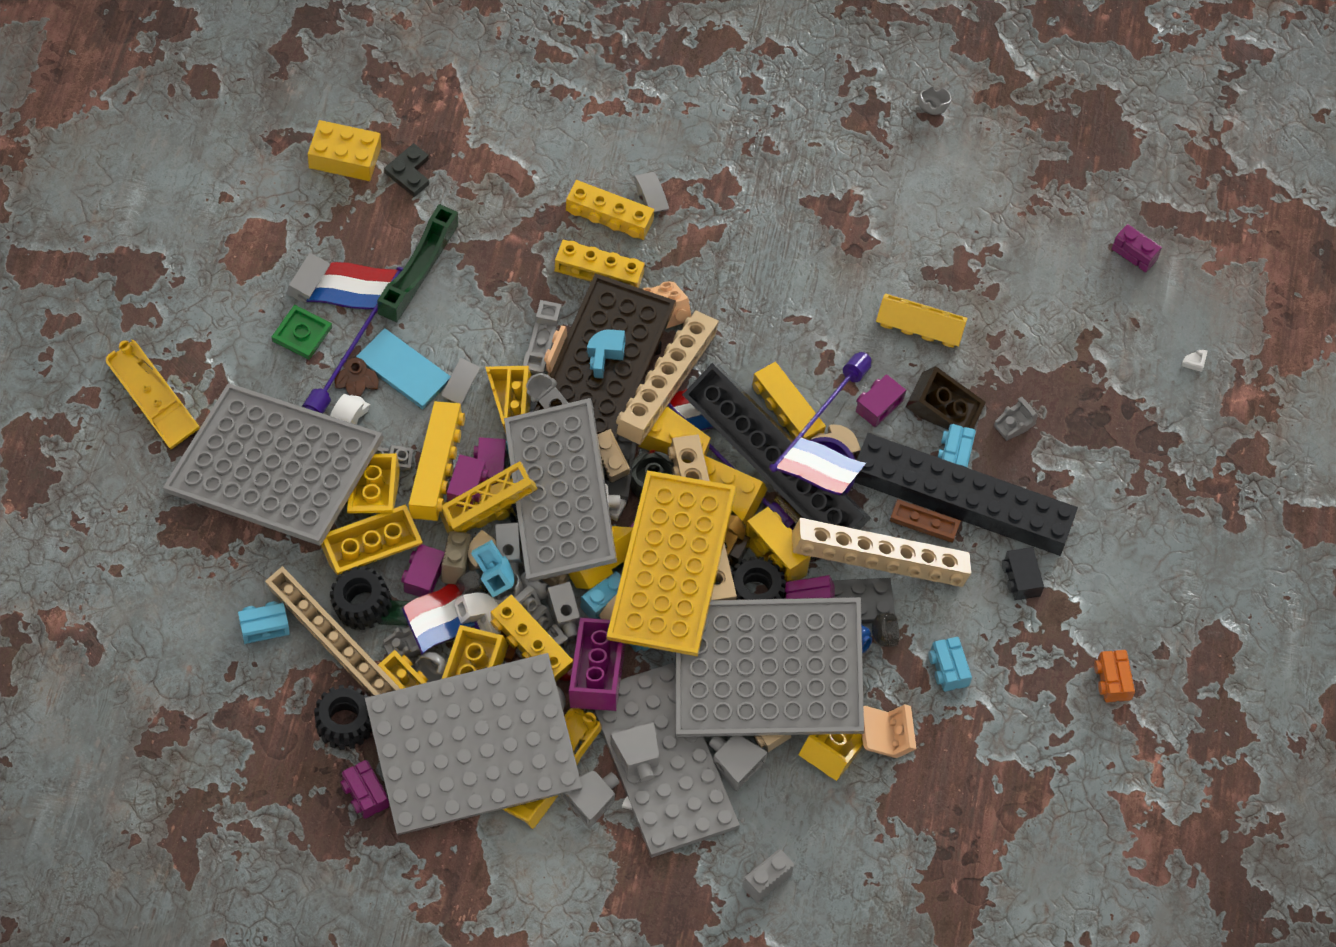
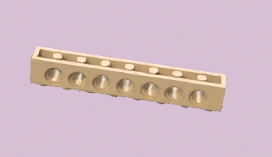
[616,311,719,445]
[668,434,737,600]
[792,518,971,587]
[265,566,400,696]

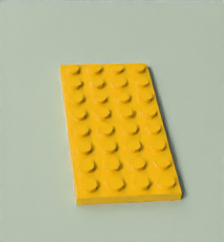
[606,470,736,657]

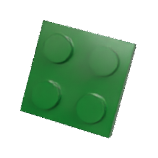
[271,304,332,360]

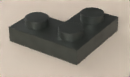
[384,143,429,197]

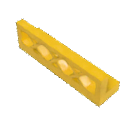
[442,461,538,532]

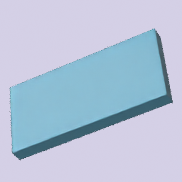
[356,328,451,409]

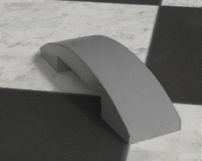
[523,300,562,374]

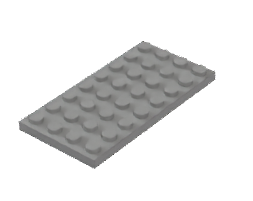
[504,398,617,582]
[593,663,740,858]

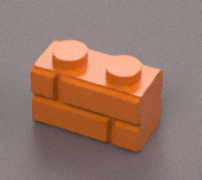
[1094,650,1135,703]

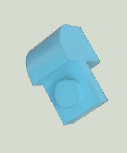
[587,330,626,378]
[471,540,514,597]

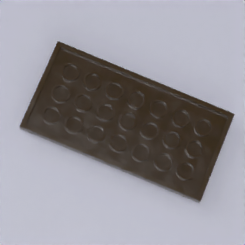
[534,273,676,441]

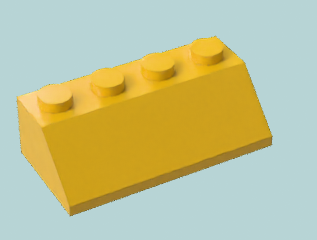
[321,504,423,575]

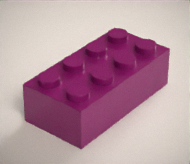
[569,618,626,711]

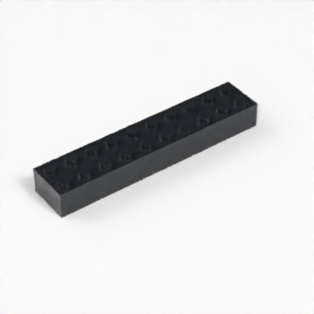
[682,363,871,530]
[854,433,1078,556]

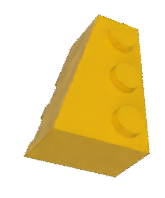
[485,366,531,437]
[639,407,711,463]
[704,455,768,526]
[568,526,633,589]

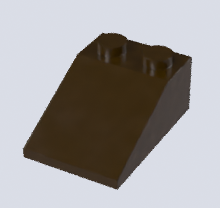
[906,366,986,430]

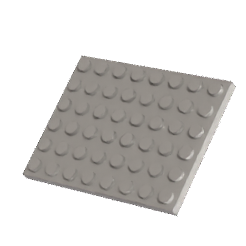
[163,383,384,546]
[676,597,864,737]
[365,653,582,835]

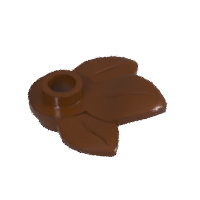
[334,357,379,397]

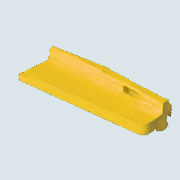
[106,339,200,450]
[502,708,602,829]

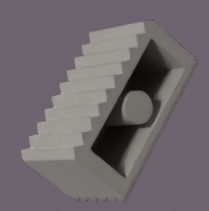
[742,849,794,903]

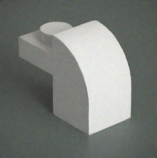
[330,394,370,425]
[454,592,501,634]

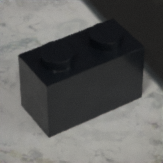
[1002,547,1044,601]

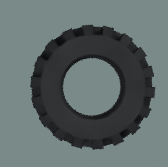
[731,556,786,600]
[330,566,392,630]
[314,685,372,750]

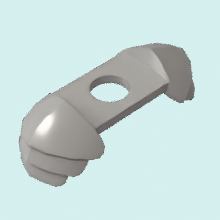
[526,373,568,409]

